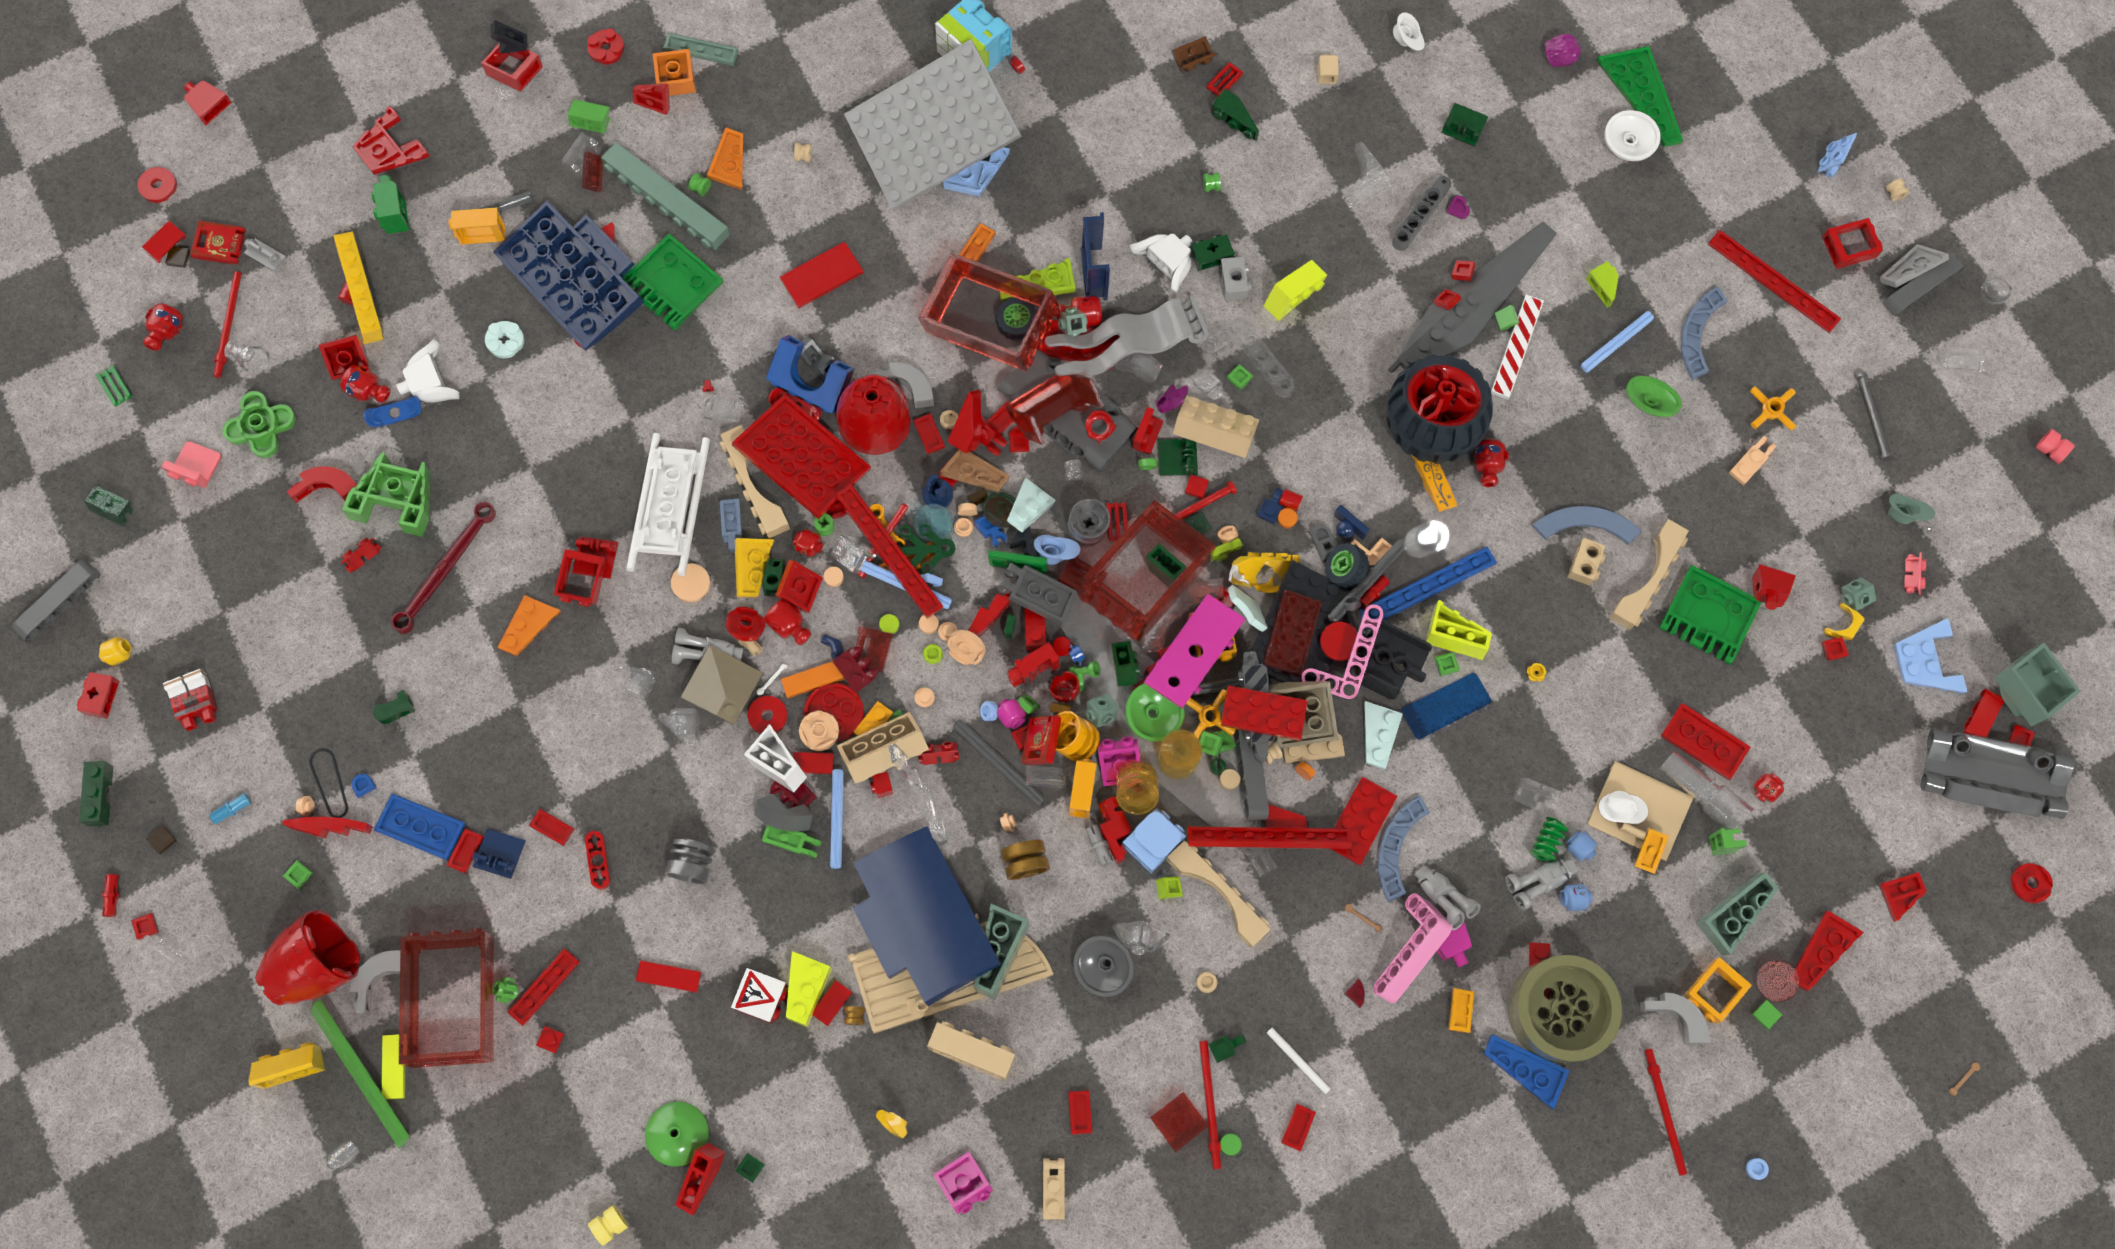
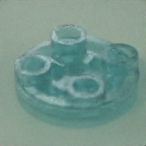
[914,504,953,542]

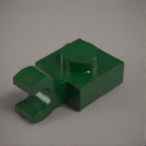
[1208,1034,1247,1063]

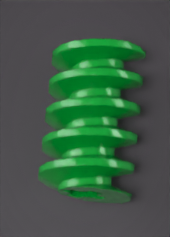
[1530,816,1569,862]

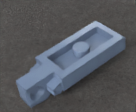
[720,498,742,553]

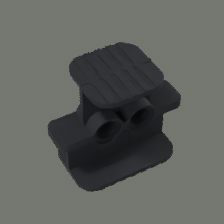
[1357,621,1432,700]

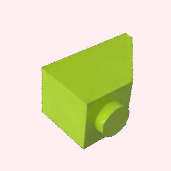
[1586,261,1619,308]

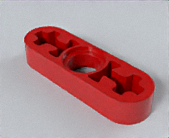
[585,831,611,890]

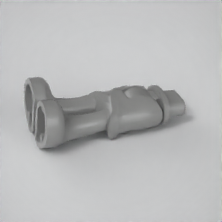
[672,628,743,665]
[1505,858,1578,911]
[1414,865,1481,930]

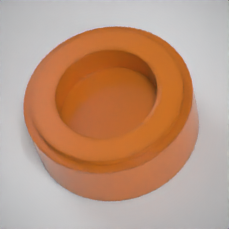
[1278,508,1297,529]
[1295,762,1315,781]

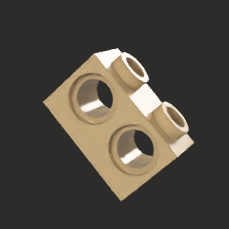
[1567,538,1606,586]

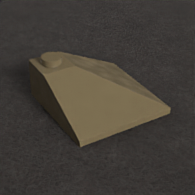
[681,645,763,725]
[1269,681,1339,748]

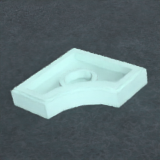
[1228,585,1268,632]

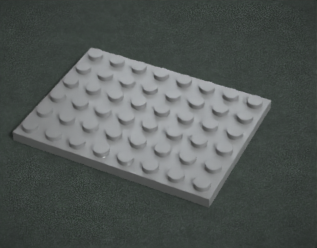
[844,39,1022,210]

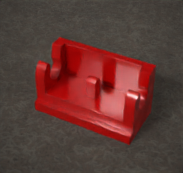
[142,221,186,263]

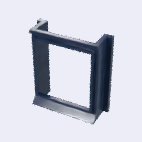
[1081,212,1110,301]

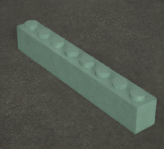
[601,142,730,250]

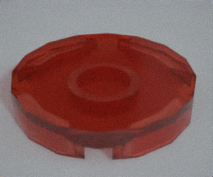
[1756,960,1799,1002]

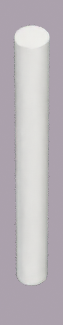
[1267,1027,1331,1094]

